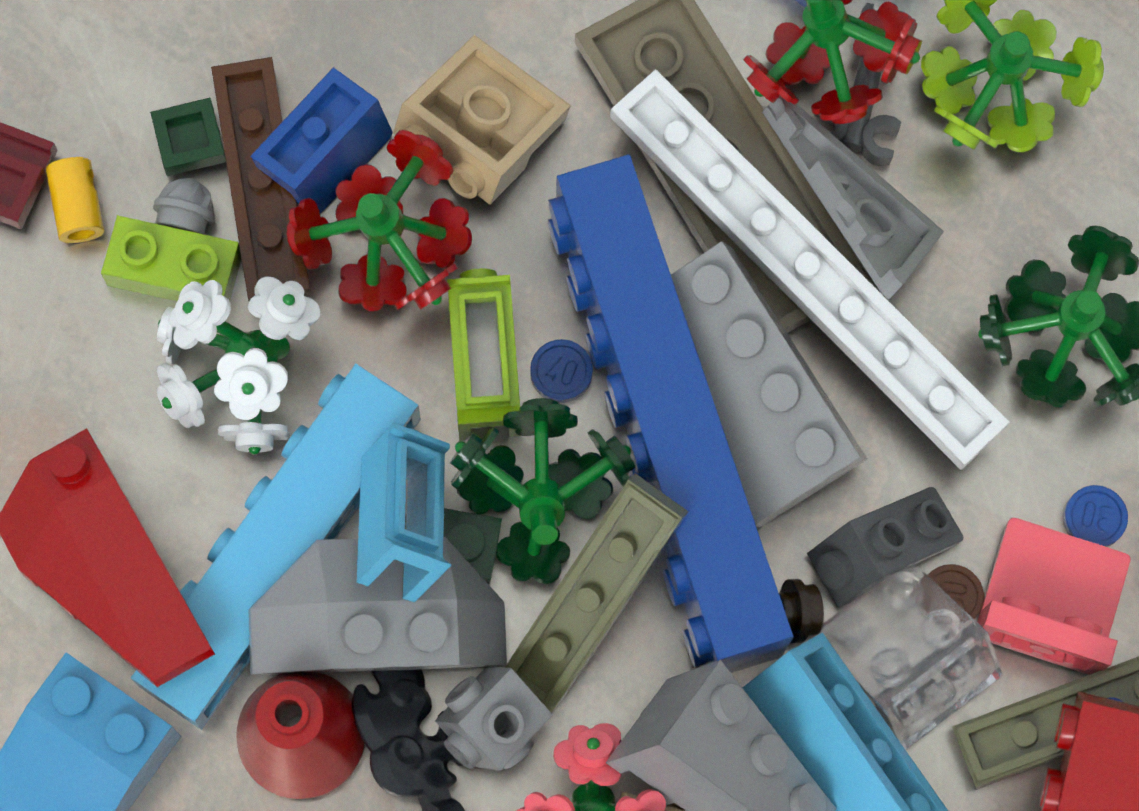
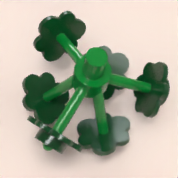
[978,225,1139,408]
[450,398,636,584]

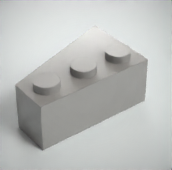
[606,660,836,811]

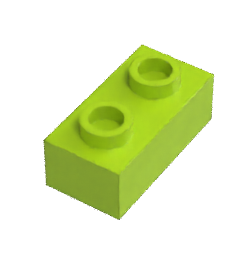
[101,215,241,301]

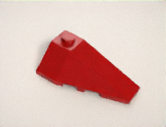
[0,428,215,687]

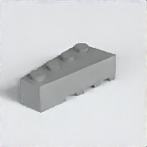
[671,241,868,527]

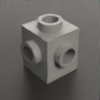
[435,666,553,771]

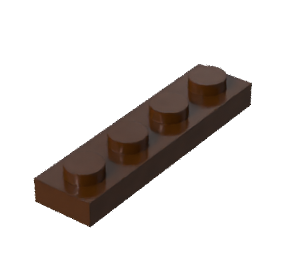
[211,57,312,301]

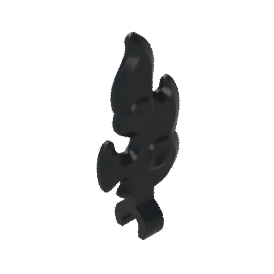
[352,669,465,811]

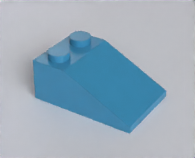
[0,652,181,811]

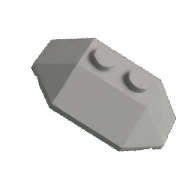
[248,537,507,675]

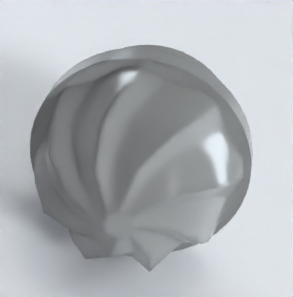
[153,178,215,234]

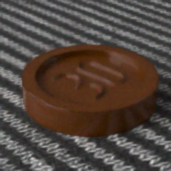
[919,564,984,629]

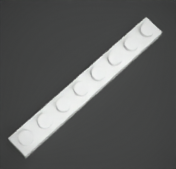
[610,69,1010,470]

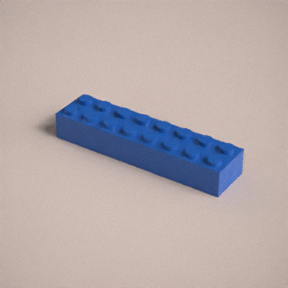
[548,154,794,673]

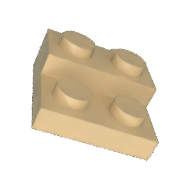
[393,35,571,205]

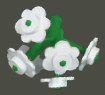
[157,276,320,455]

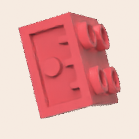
[973,518,1131,675]

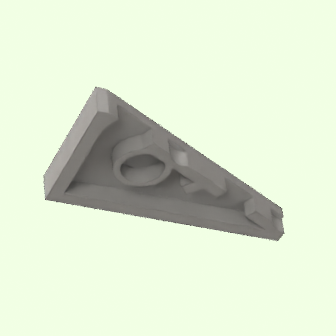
[762,96,944,300]

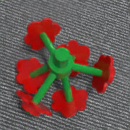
[743,0,922,124]
[286,130,472,312]

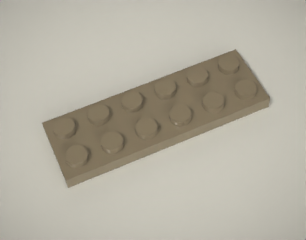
[575,0,871,333]

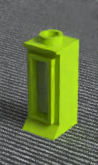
[447,268,520,441]

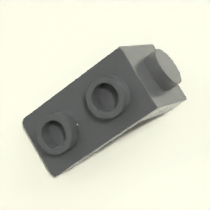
[807,487,964,608]

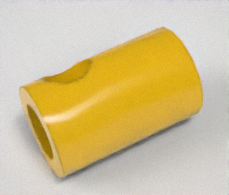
[46,157,104,243]

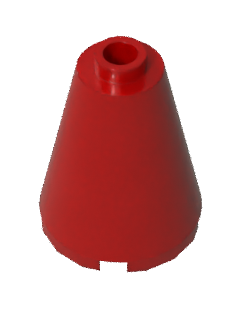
[236,673,365,799]

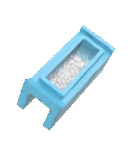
[356,422,452,603]

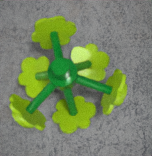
[921,0,1104,152]

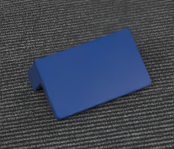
[250,67,393,214]

